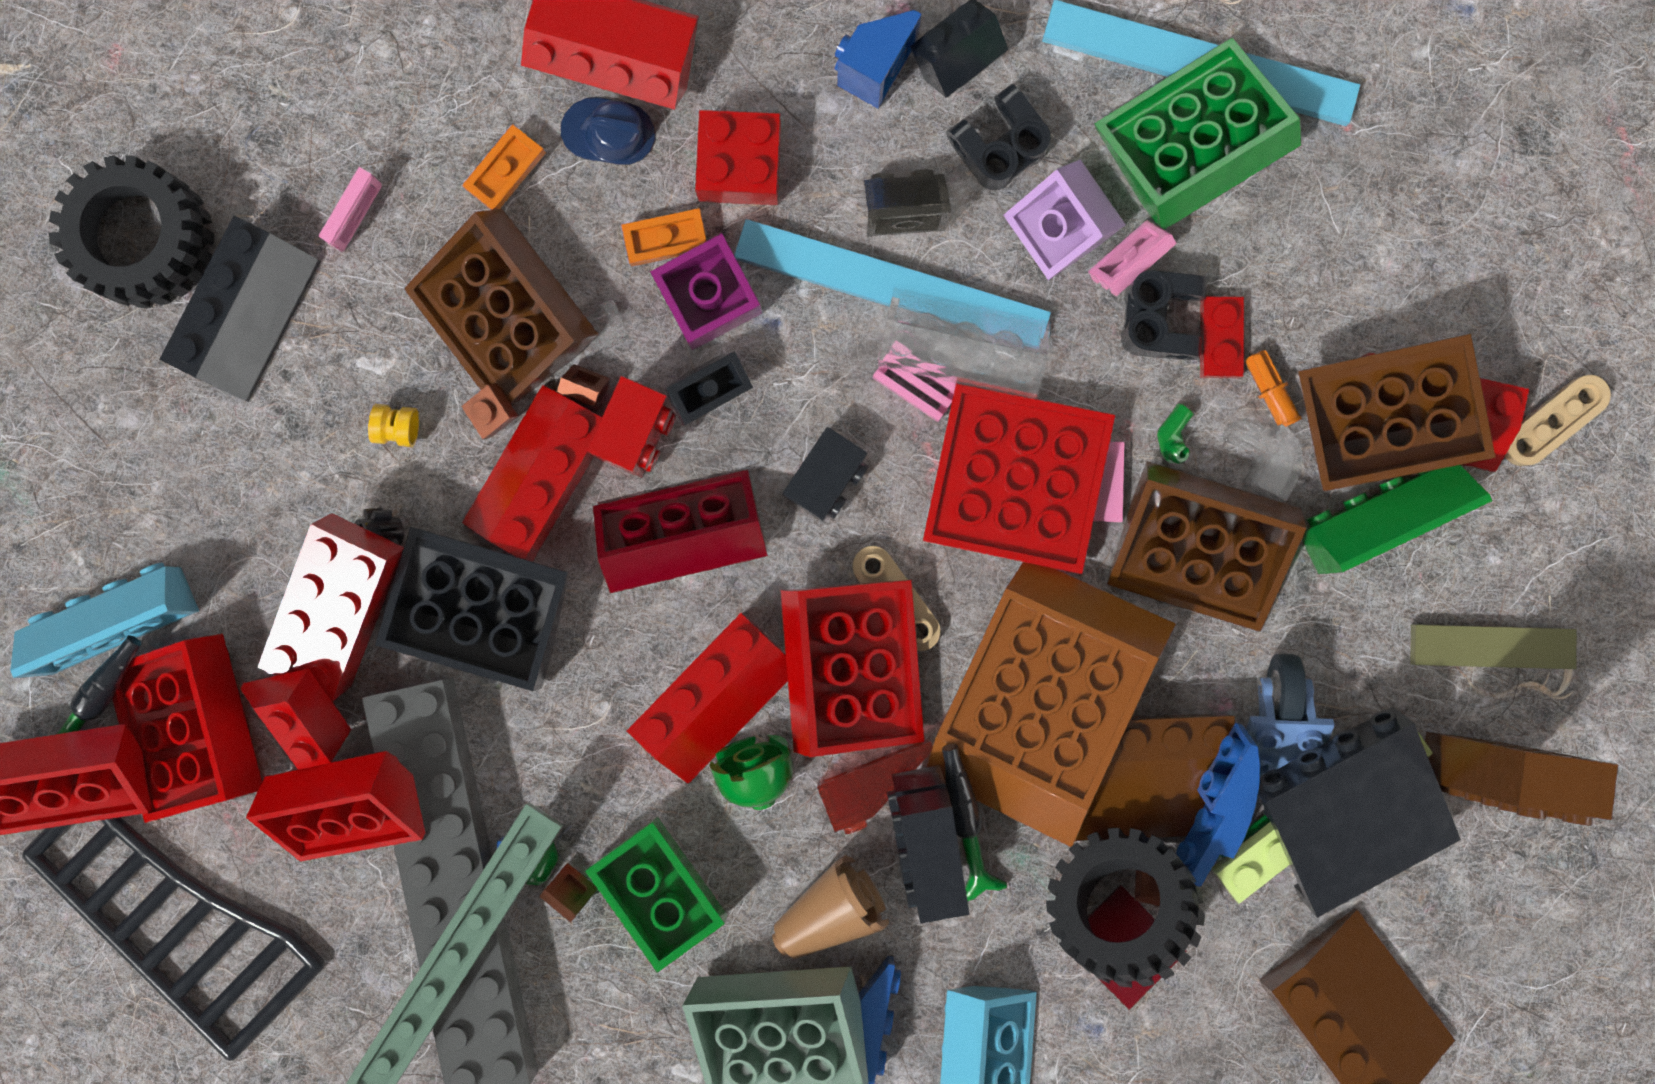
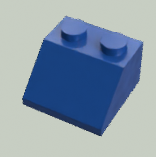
[835,10,922,109]

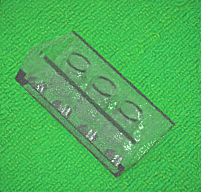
[877,287,1051,399]

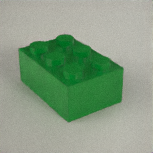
[585,816,728,973]

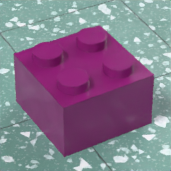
[650,233,762,351]

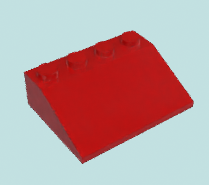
[781,580,924,757]
[112,633,262,823]

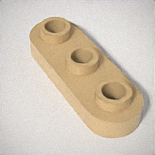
[1505,375,1611,466]
[852,546,940,651]

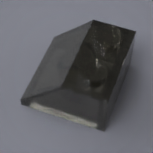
[863,169,951,237]

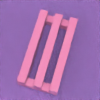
[318,167,382,252]
[1088,220,1176,297]
[872,343,956,422]

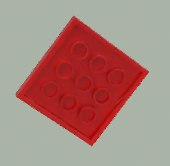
[923,383,1115,574]

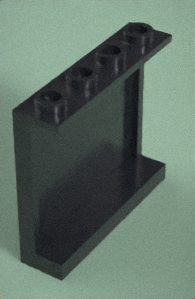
[1257,707,1461,918]

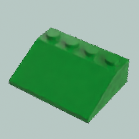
[1094,38,1301,230]

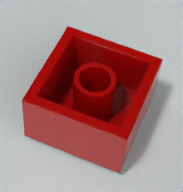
[695,110,781,205]
[587,376,677,478]

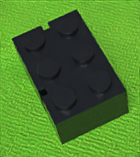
[887,765,970,924]

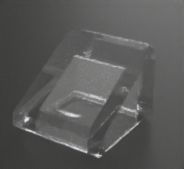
[584,298,631,354]

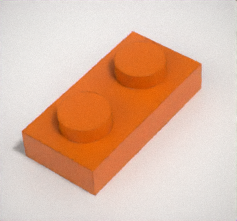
[462,124,546,210]
[621,208,707,267]

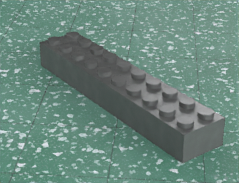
[362,678,538,1084]

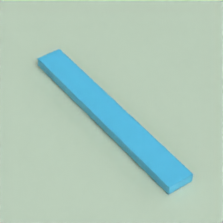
[1042,0,1360,126]
[734,219,1051,352]

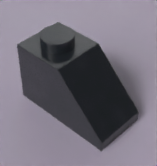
[664,351,753,426]

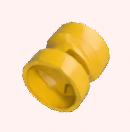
[368,403,419,448]

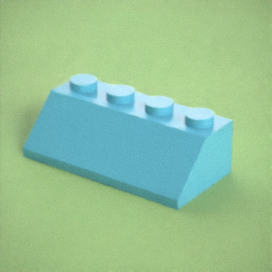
[10,563,199,678]
[940,986,1037,1084]

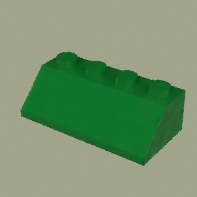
[1302,465,1493,574]

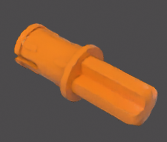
[1246,350,1302,430]

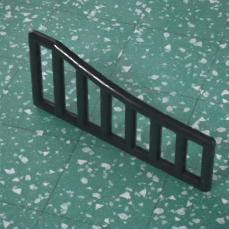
[22,817,325,1061]

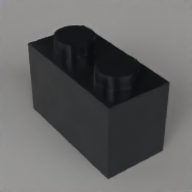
[910,0,1009,98]
[782,426,869,522]

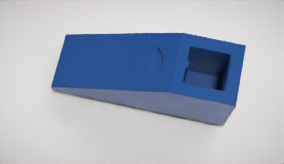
[858,956,901,1084]

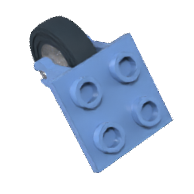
[1246,654,1335,776]

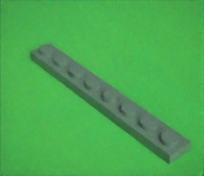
[346,802,564,1084]

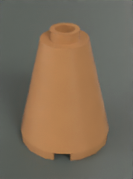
[772,855,889,959]

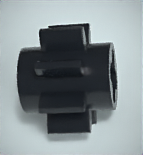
[354,508,404,545]

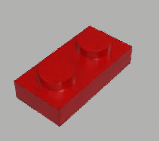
[1200,296,1244,379]

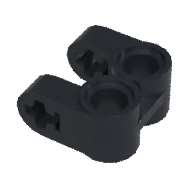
[946,84,1051,190]
[1120,270,1207,360]

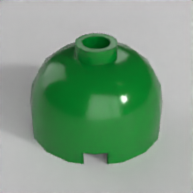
[709,735,794,810]

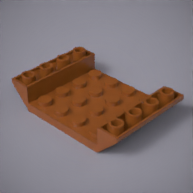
[927,562,1176,847]

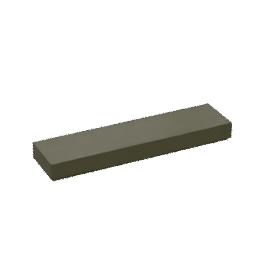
[1410,625,1577,669]

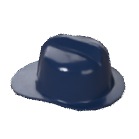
[561,98,655,165]

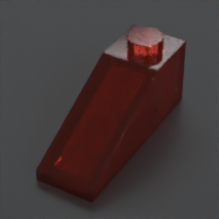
[817,738,933,835]

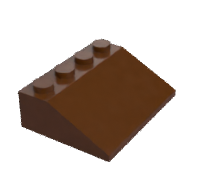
[404,208,599,406]
[1298,333,1495,491]
[1107,461,1307,632]
[1075,713,1235,841]
[1259,908,1456,1084]

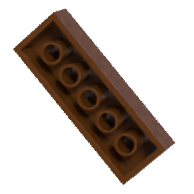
[1425,731,1618,826]

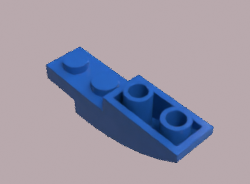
[1176,723,1260,887]

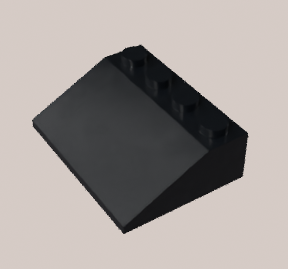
[375,527,569,691]

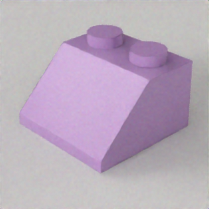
[1003,159,1126,280]

